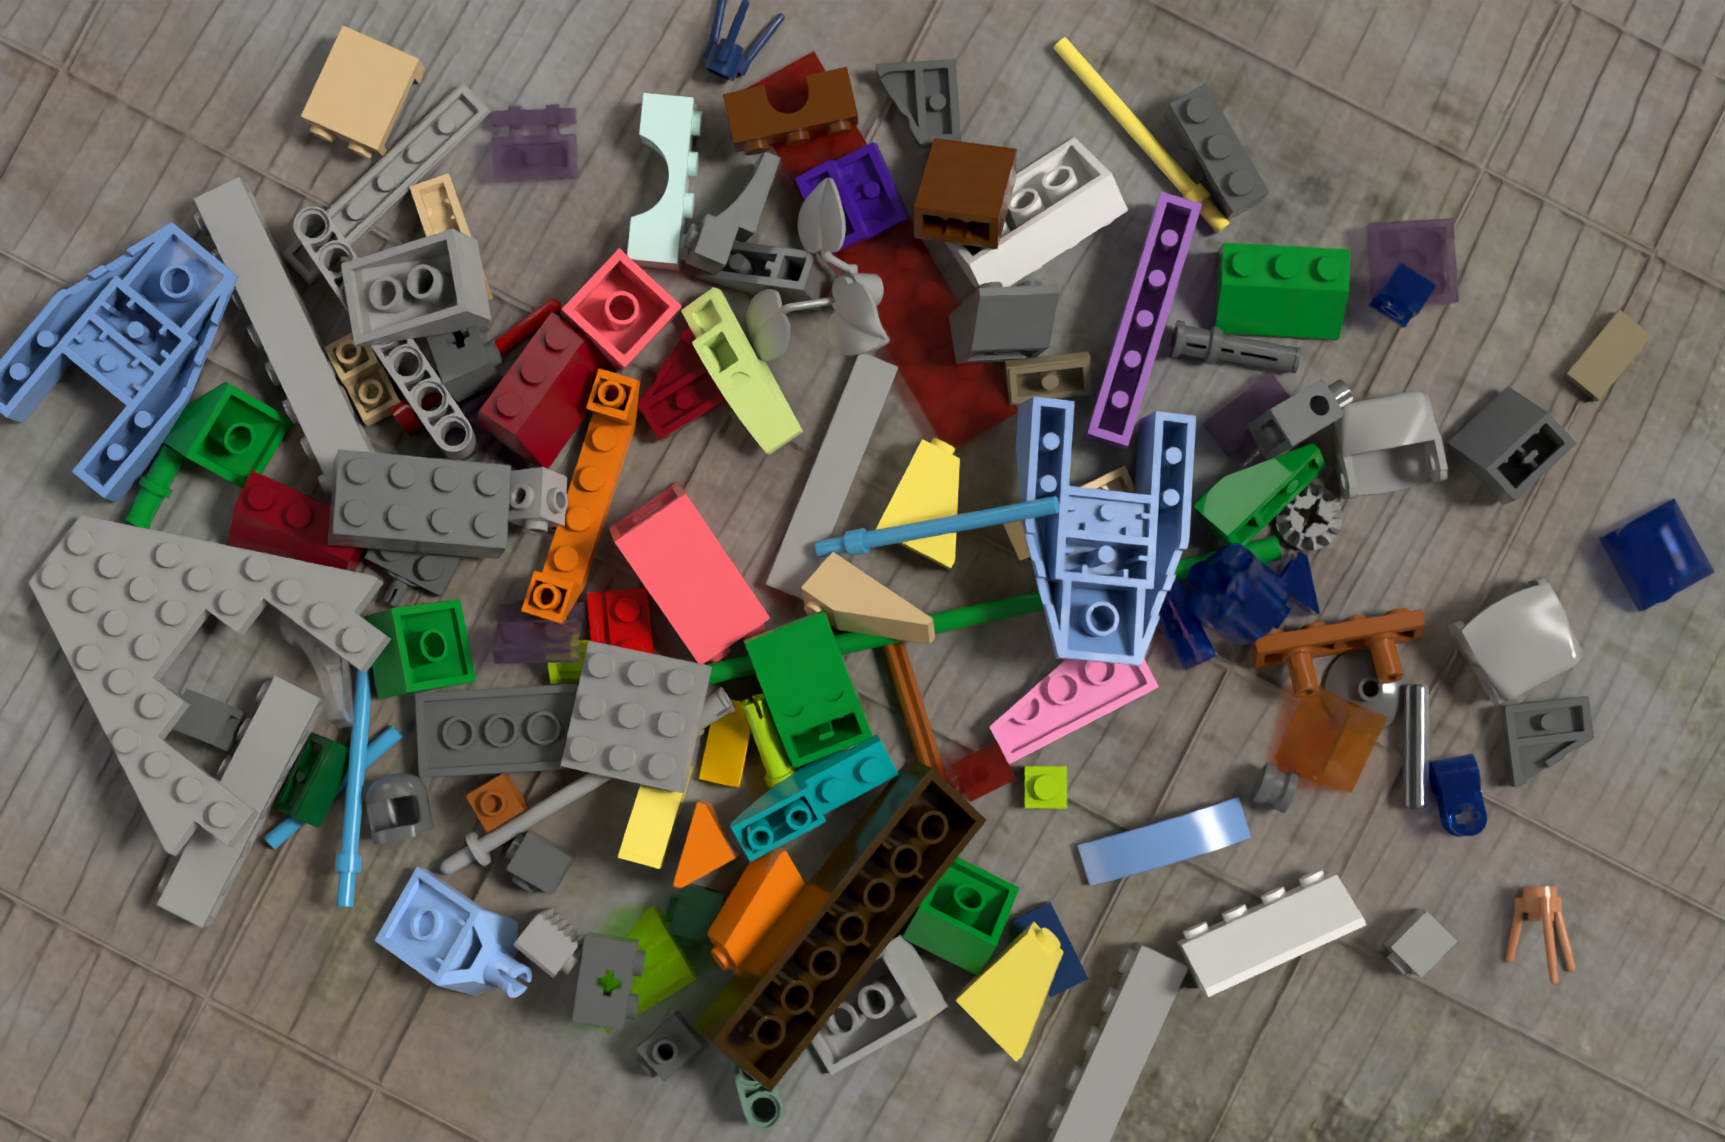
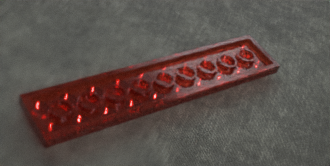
[746,51,1018,449]

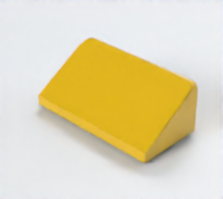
[699,699,757,788]

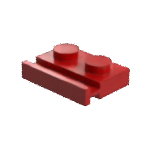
[587,587,655,654]

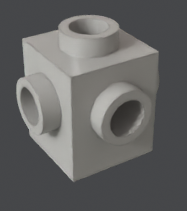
[508,467,568,534]

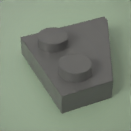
[876,59,961,148]
[1501,696,1594,787]

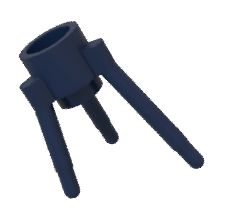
[703,0,785,82]

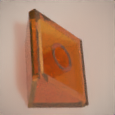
[1274,686,1387,793]

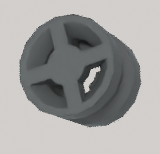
[1251,762,1299,813]

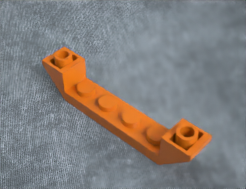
[521,368,640,624]

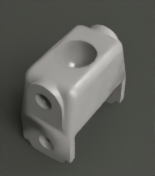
[1329,390,1448,501]
[1448,577,1584,706]

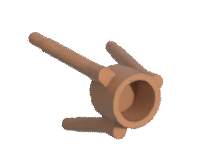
[1506,886,1575,985]

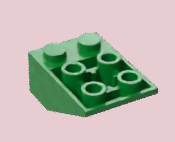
[744,610,873,768]

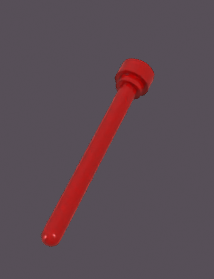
[390,298,562,437]

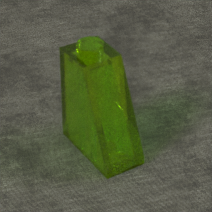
[595,903,698,1033]

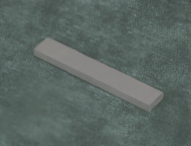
[281,82,493,286]
[766,354,899,600]

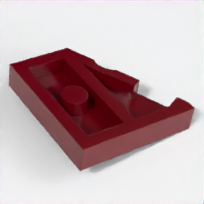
[638,328,727,442]

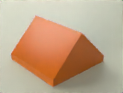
[673,800,739,888]

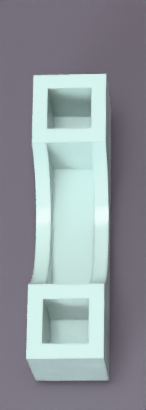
[627,93,703,271]

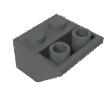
[949,280,1059,364]
[1445,386,1577,505]

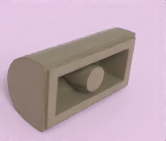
[1004,351,1093,405]

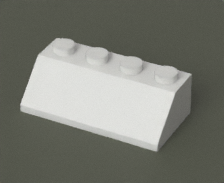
[945,137,1128,289]
[1177,869,1366,997]

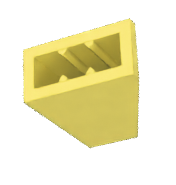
[875,438,960,571]
[618,766,693,869]
[956,922,1064,1062]

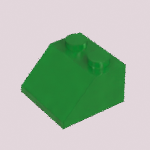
[363,599,476,700]
[902,857,1019,976]

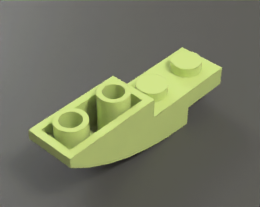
[681,287,803,454]

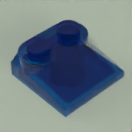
[1599,498,1714,611]

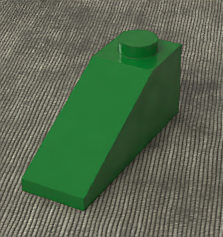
[1193,443,1326,554]

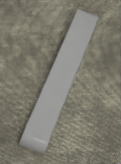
[293,207,476,459]

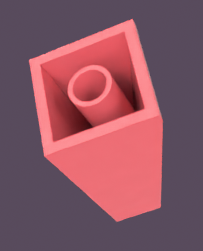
[609,481,771,664]

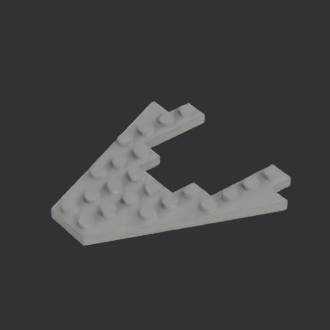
[28,515,391,856]

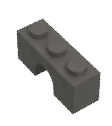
[1164,83,1269,221]

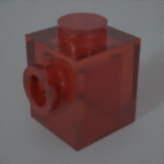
[947,741,1016,802]

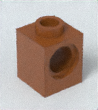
[466,773,530,832]

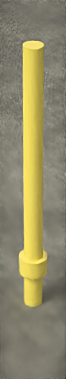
[1053,37,1230,234]

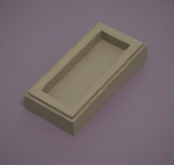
[1564,309,1652,402]

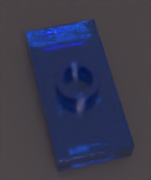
[1158,580,1217,670]

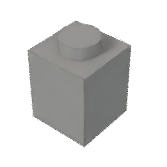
[1383,908,1457,978]

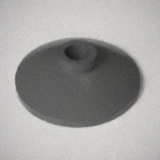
[1324,649,1408,731]

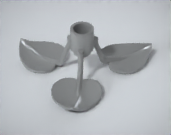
[745,178,890,361]

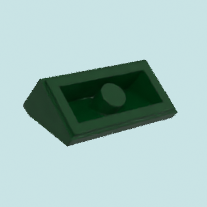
[274,732,350,827]

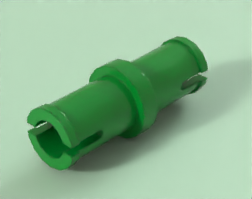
[124,443,186,529]

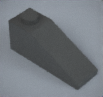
[695,241,836,311]

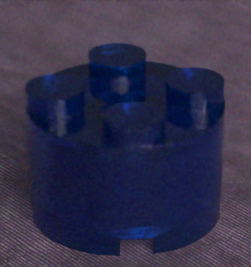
[1187,543,1287,645]

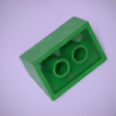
[1214,243,1351,341]

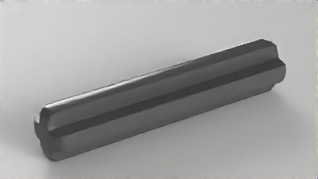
[1403,684,1429,809]

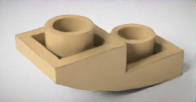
[324,333,402,427]

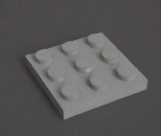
[561,641,712,793]

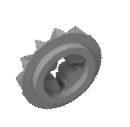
[1275,484,1344,551]

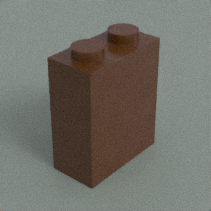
[914,138,1017,249]

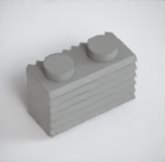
[513,908,585,978]

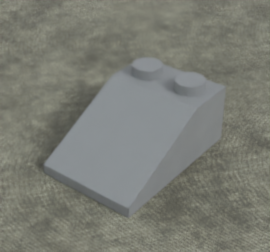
[341,229,492,347]
[811,933,948,1075]

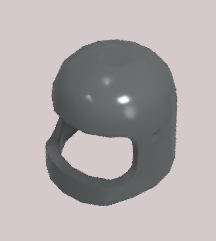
[365,773,434,845]

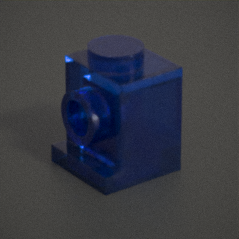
[1368,262,1437,328]

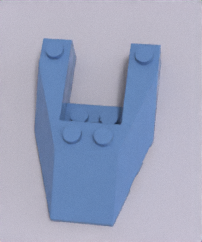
[0,222,238,503]
[1016,396,1196,666]

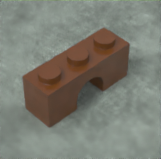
[723,67,858,155]

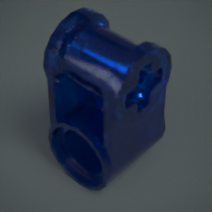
[1429,753,1487,837]

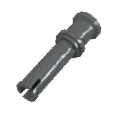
[1170,320,1301,374]

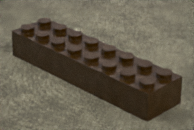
[692,758,987,1092]

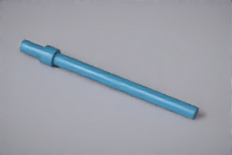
[815,496,1060,557]
[335,666,374,908]

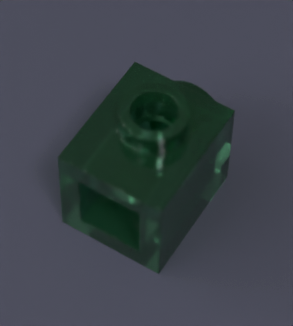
[664,882,726,949]

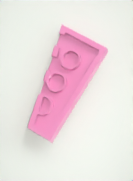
[989,659,1159,765]

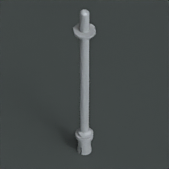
[440,687,735,875]

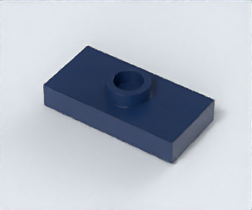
[1012,901,1089,997]

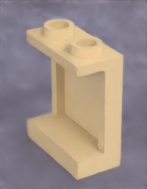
[301,25,426,159]

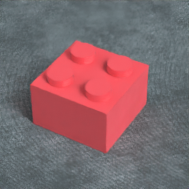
[559,248,682,374]

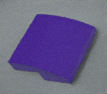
[795,142,911,254]

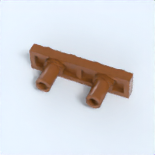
[1251,608,1426,698]

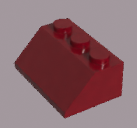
[476,312,617,469]
[227,470,367,572]

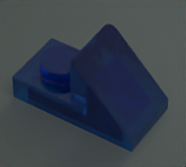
[1248,551,1320,632]

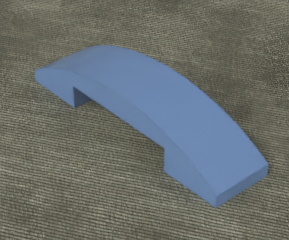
[1077,797,1251,886]

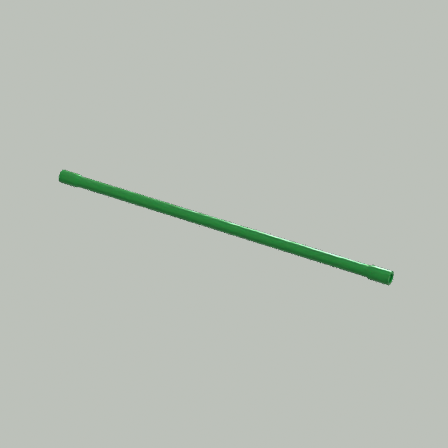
[703,536,1281,685]

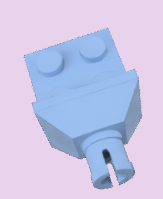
[375,867,532,998]

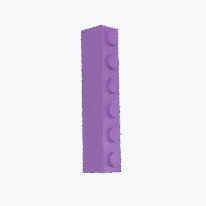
[1083,192,1202,451]

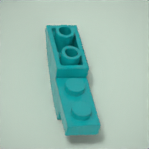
[730,734,899,862]

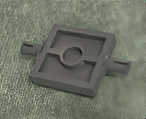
[365,548,462,607]

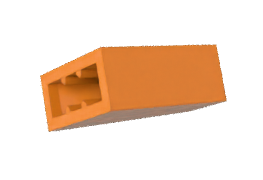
[706,847,806,972]

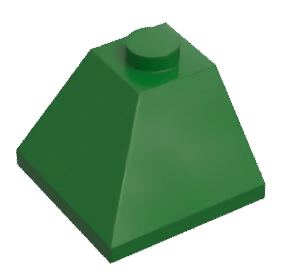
[164,381,293,488]

